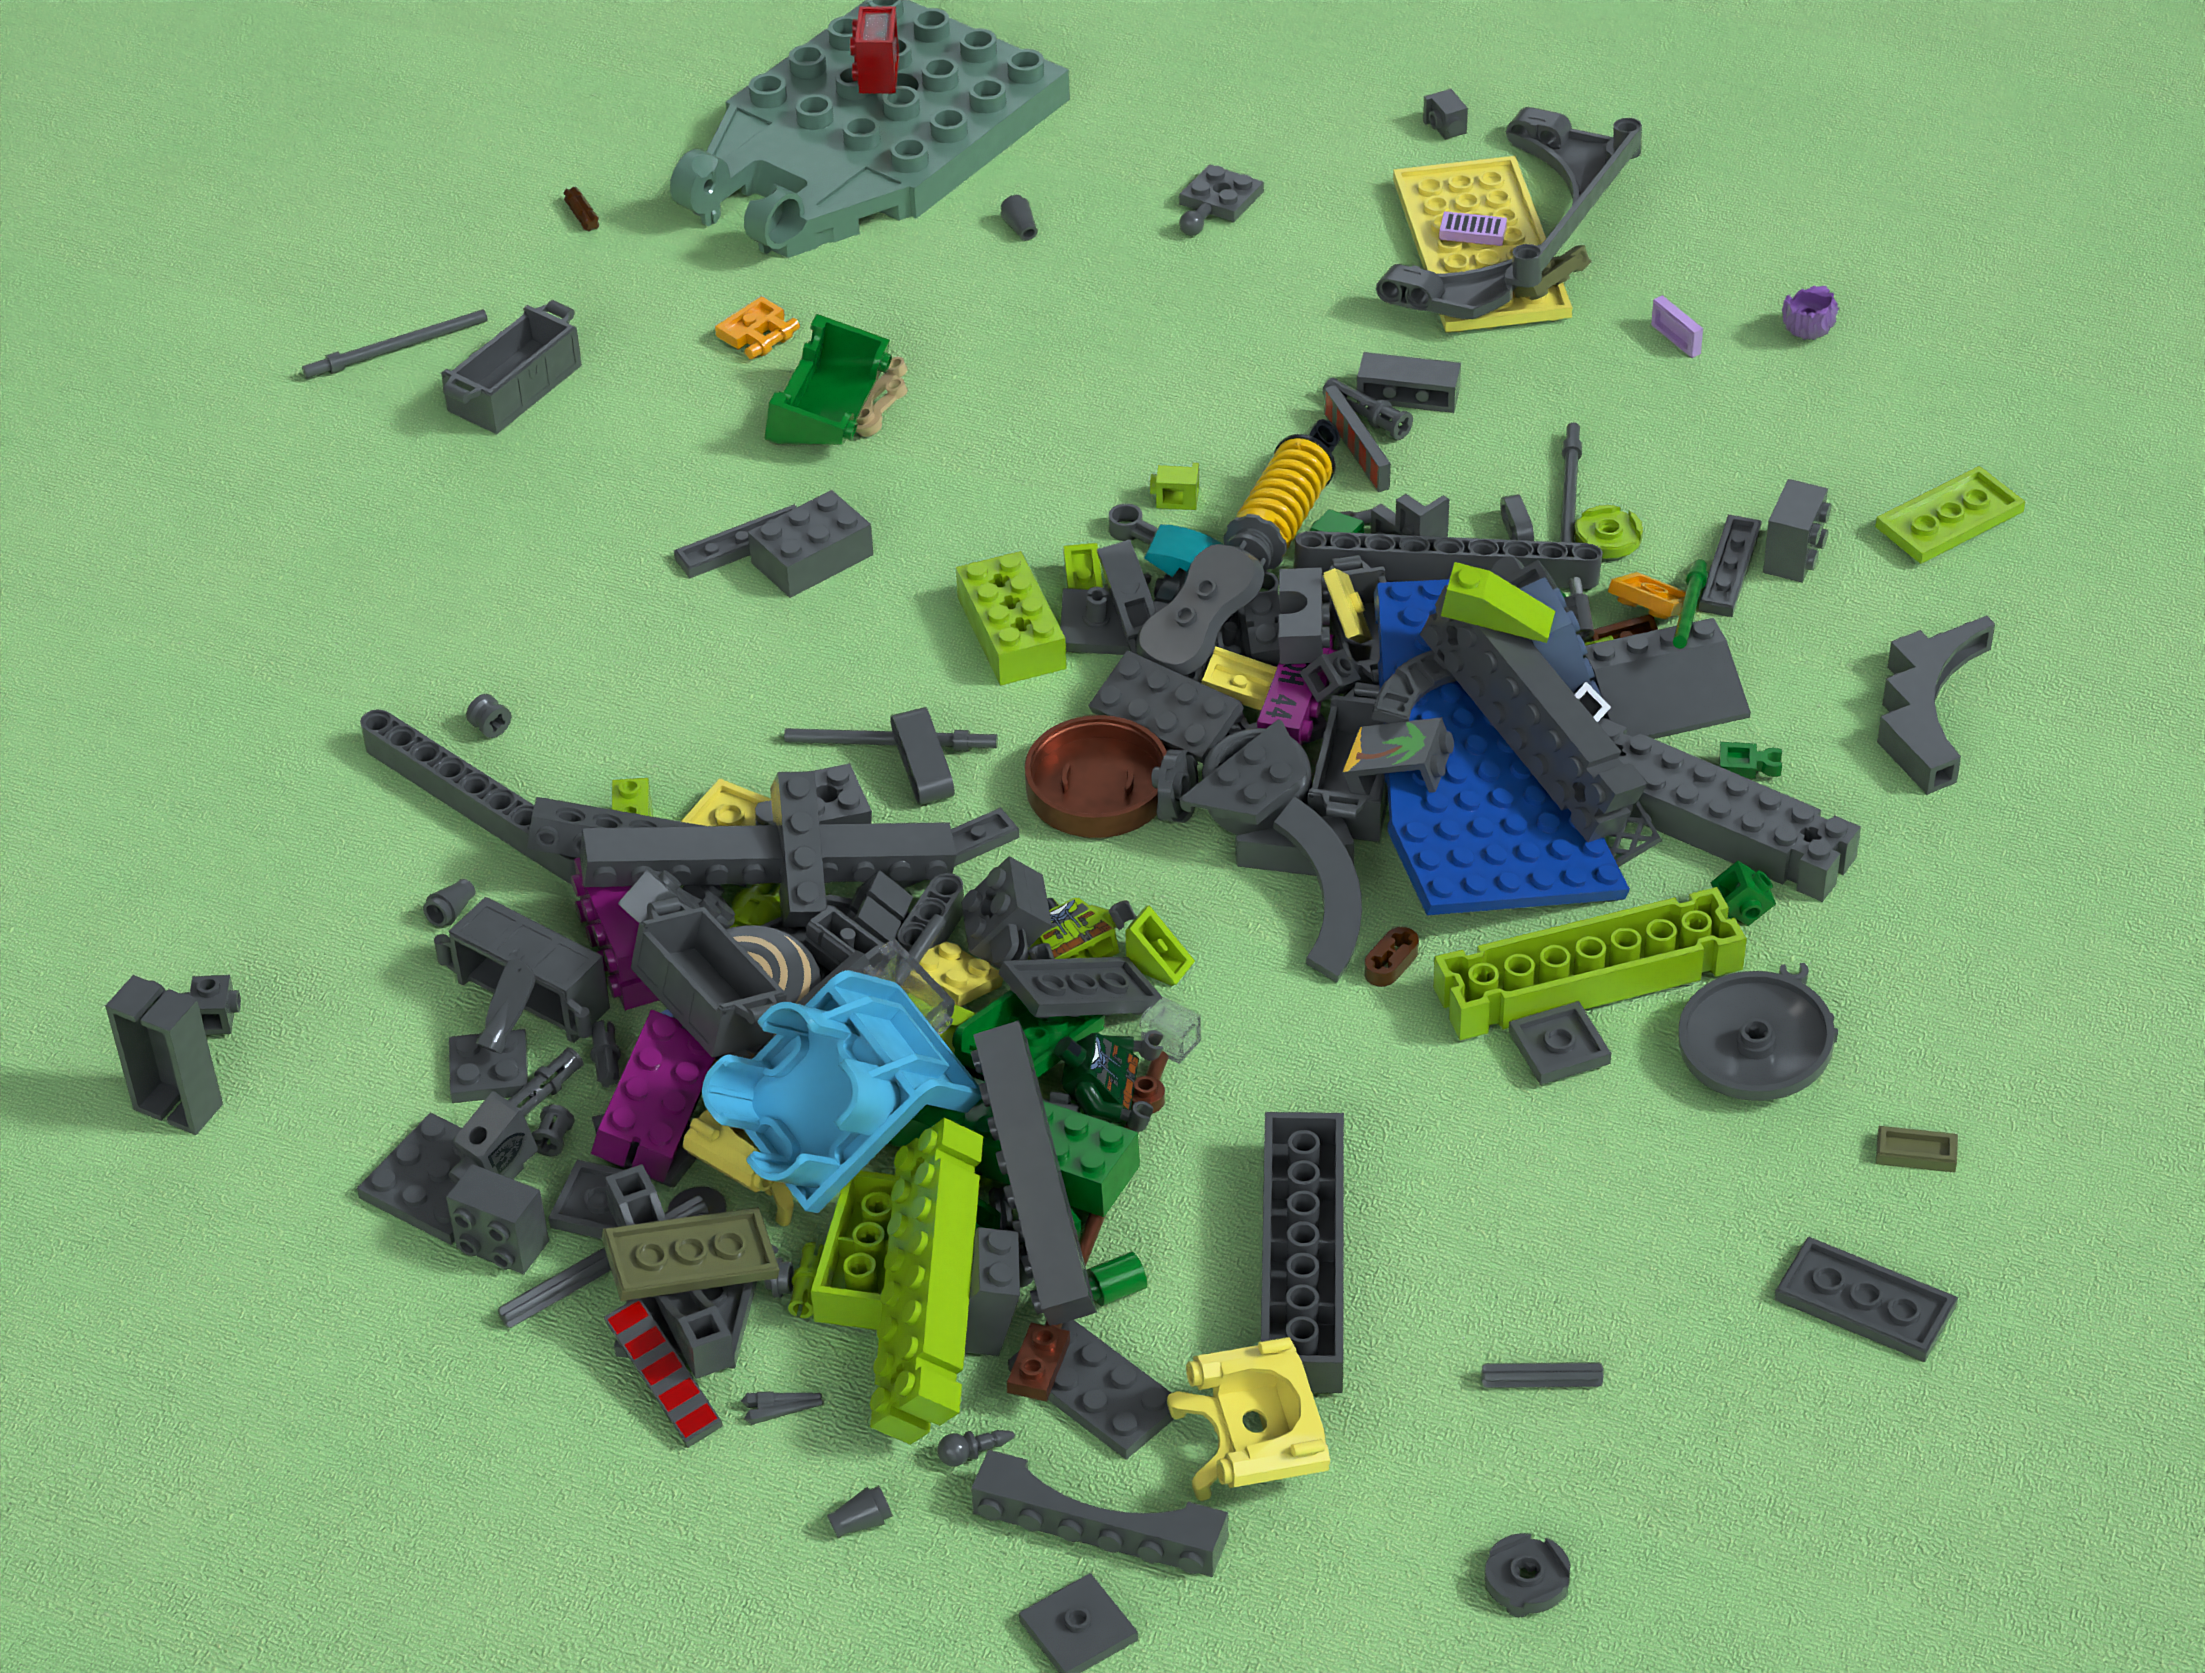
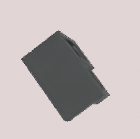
[1371,494,1450,537]

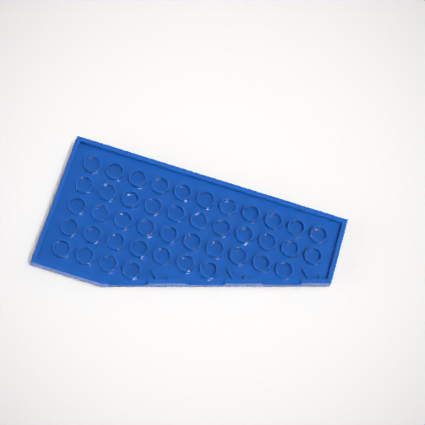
[1374,579,1630,916]

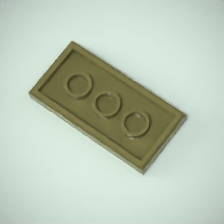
[602,1207,780,1301]

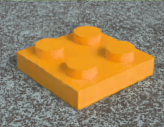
[1608,572,1686,619]

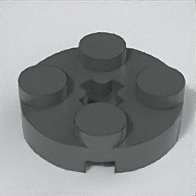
[1152,750,1198,823]
[1484,1533,1570,1617]

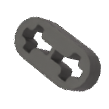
[1500,494,1534,541]

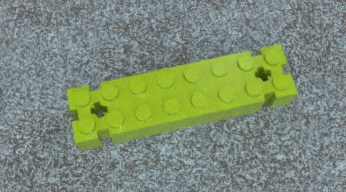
[1433,887,1747,1040]
[870,1117,983,1445]

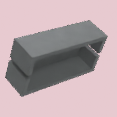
[105,975,223,1135]

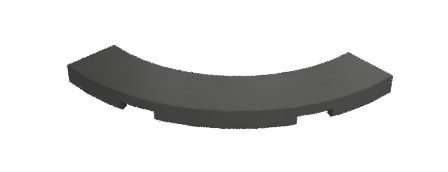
[1371,650,1457,724]
[1273,797,1362,983]

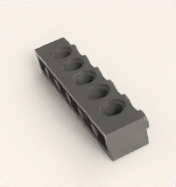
[527,797,747,887]

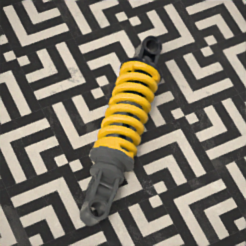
[1223,419,1340,573]

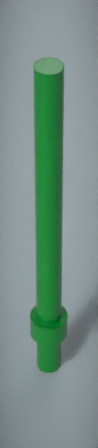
[1673,559,1708,649]

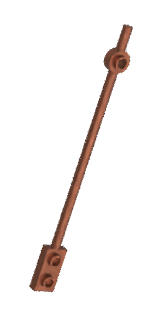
[1007,1051,1169,1402]

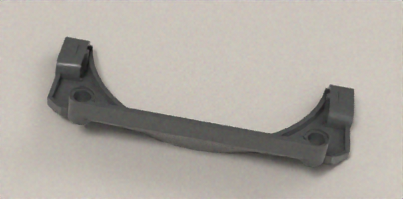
[1376,107,1642,319]

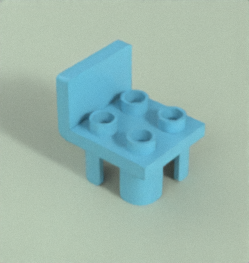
[702,970,982,1213]

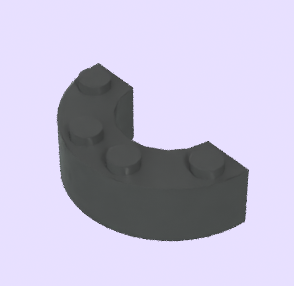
[618,870,735,929]

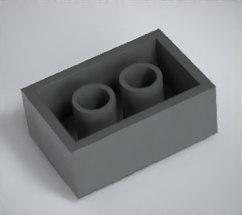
[748,490,874,598]

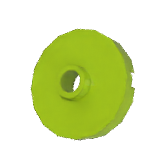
[1574,505,1643,558]

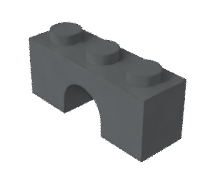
[1279,568,1330,664]

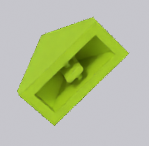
[1125,905,1195,986]

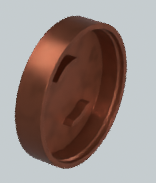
[1025,715,1167,838]

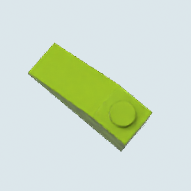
[1441,562,1555,643]

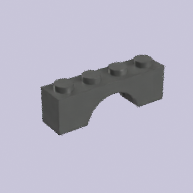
[770,771,827,927]

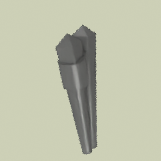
[741,1391,823,1425]

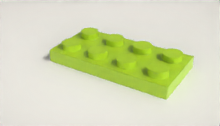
[1875,465,2026,564]

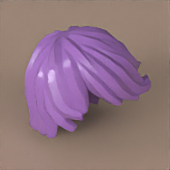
[1782,285,1839,340]

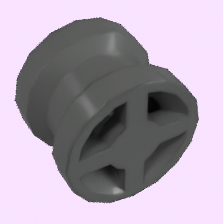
[466,694,512,738]

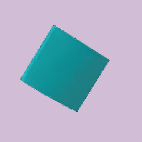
[1144,524,1224,577]

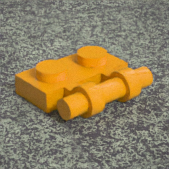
[715,296,800,360]

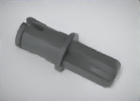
[590,1020,621,1088]

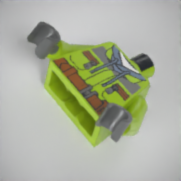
[1028,898,1137,960]

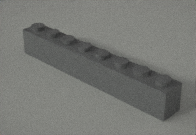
[971,1020,1097,1326]

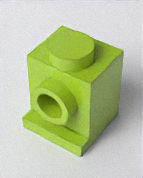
[1150,462,1199,510]

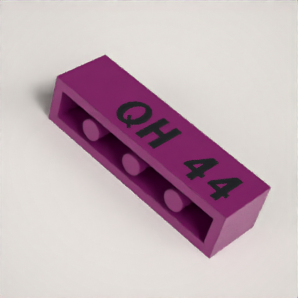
[1257,634,1338,746]

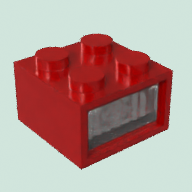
[850,6,899,94]

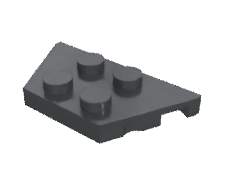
[1180,719,1308,825]

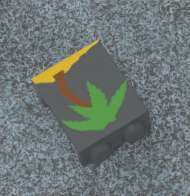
[1343,717,1454,795]

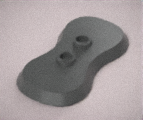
[1136,544,1264,675]

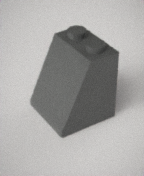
[965,1227,1020,1356]

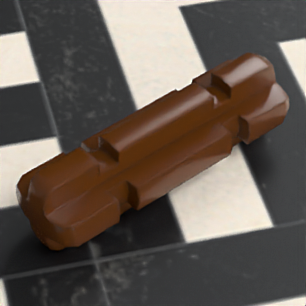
[563,186,600,232]

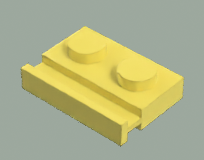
[1201,646,1277,711]

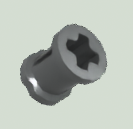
[532,1104,575,1157]

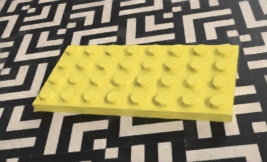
[1393,156,1572,333]

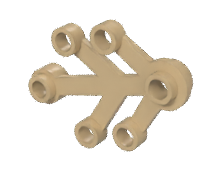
[856,357,908,437]

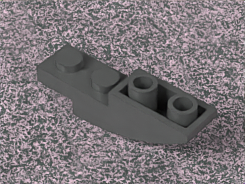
[1097,540,1157,655]

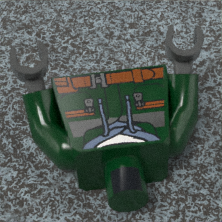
[1054,1030,1163,1132]

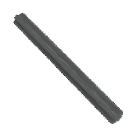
[498,1195,709,1328]

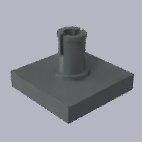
[1061,587,1129,655]

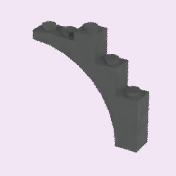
[1877,616,1995,795]

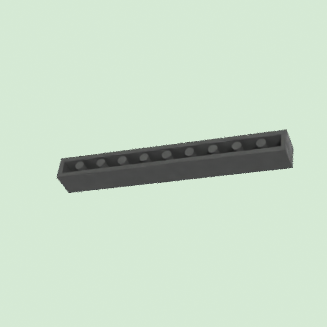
[579,822,957,887]

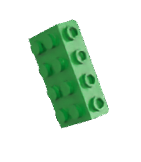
[952,990,1105,1078]

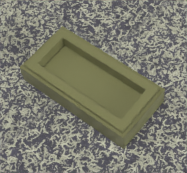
[1876,1126,1958,1172]

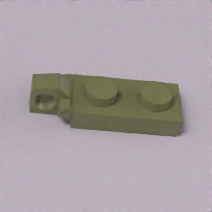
[1513,245,1591,300]

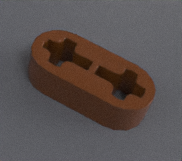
[1365,927,1419,987]

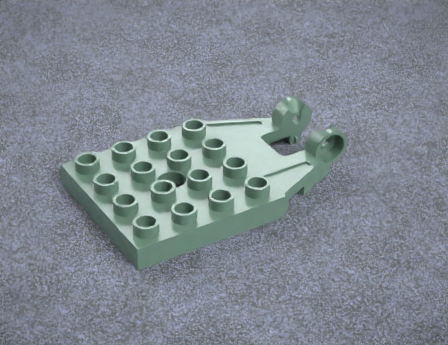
[670,0,1070,258]

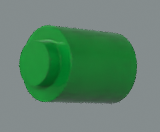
[1087,1251,1148,1306]

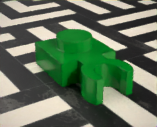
[1719,742,1782,779]

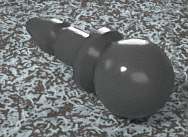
[937,1430,1015,1467]

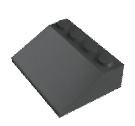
[1583,618,1751,739]

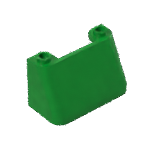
[765,314,892,445]

